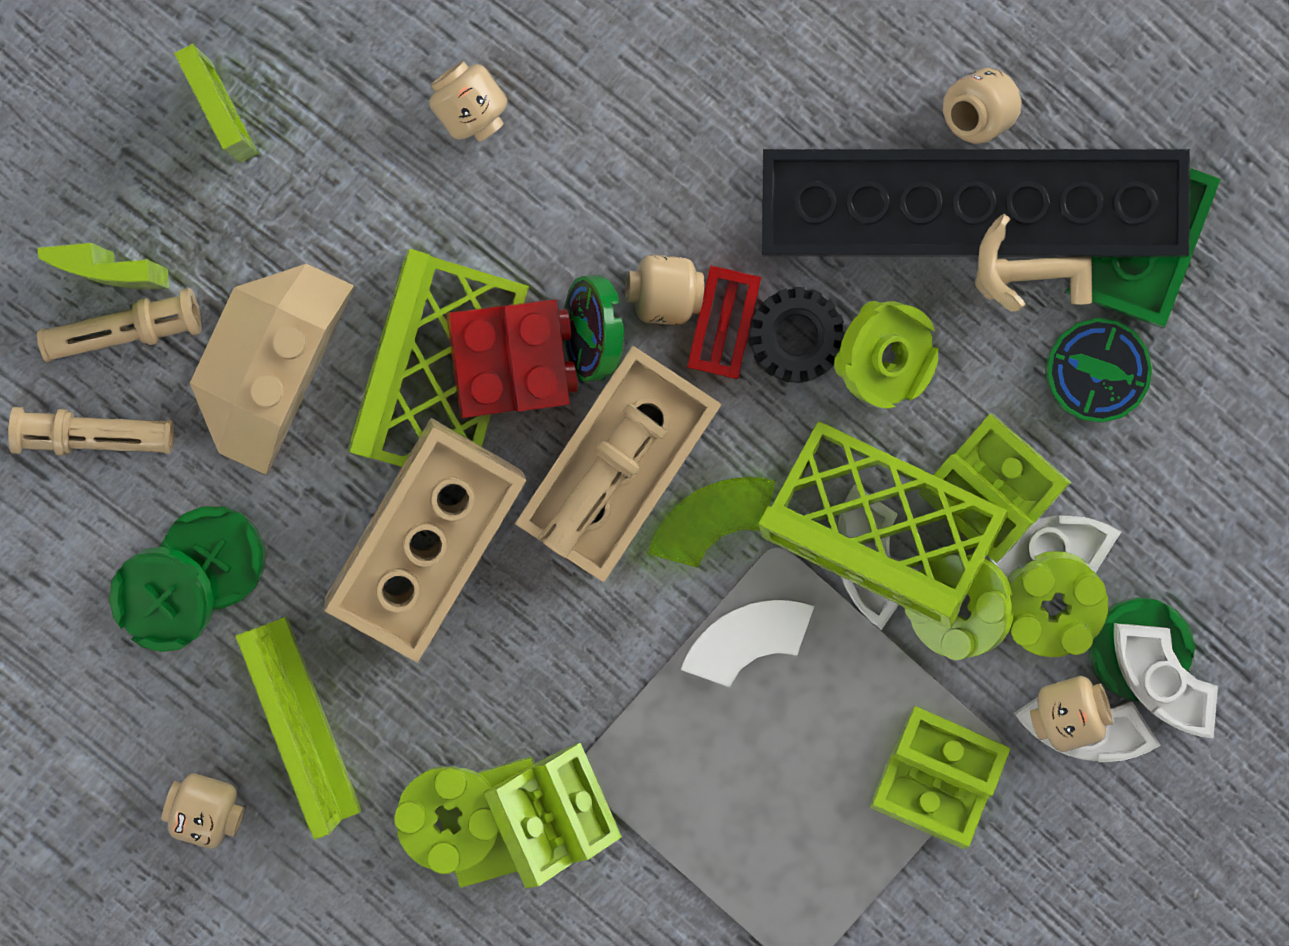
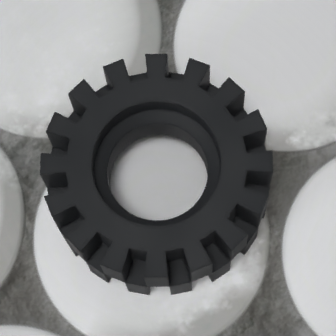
[749,287,845,383]

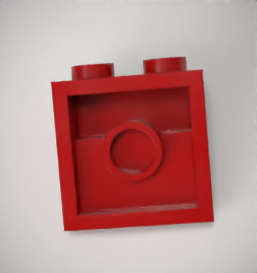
[446,299,578,418]

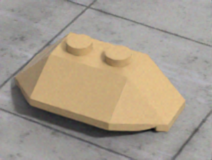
[190,264,355,475]

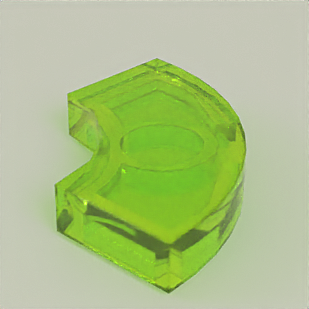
[647,477,776,568]

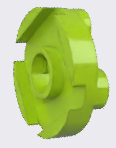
[834,301,938,409]
[1008,551,1108,657]
[904,554,1014,661]
[394,766,499,874]

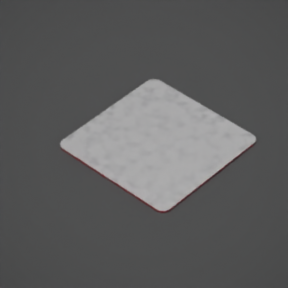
[585,547,1001,946]

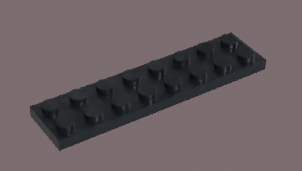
[762,149,1190,258]

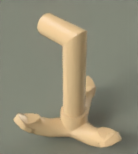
[975,214,1092,312]

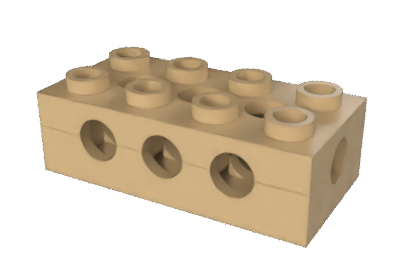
[515,345,722,583]
[325,418,527,663]

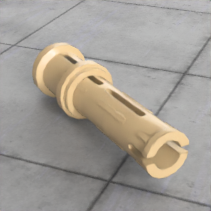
[37,288,202,362]
[538,403,667,558]
[8,407,174,456]

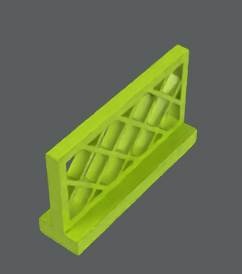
[347,249,529,467]
[758,421,1008,630]
[236,616,362,840]

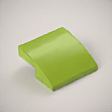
[37,243,170,290]
[918,414,1072,563]
[869,706,1011,850]
[483,743,622,889]

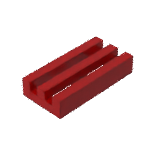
[687,265,761,380]

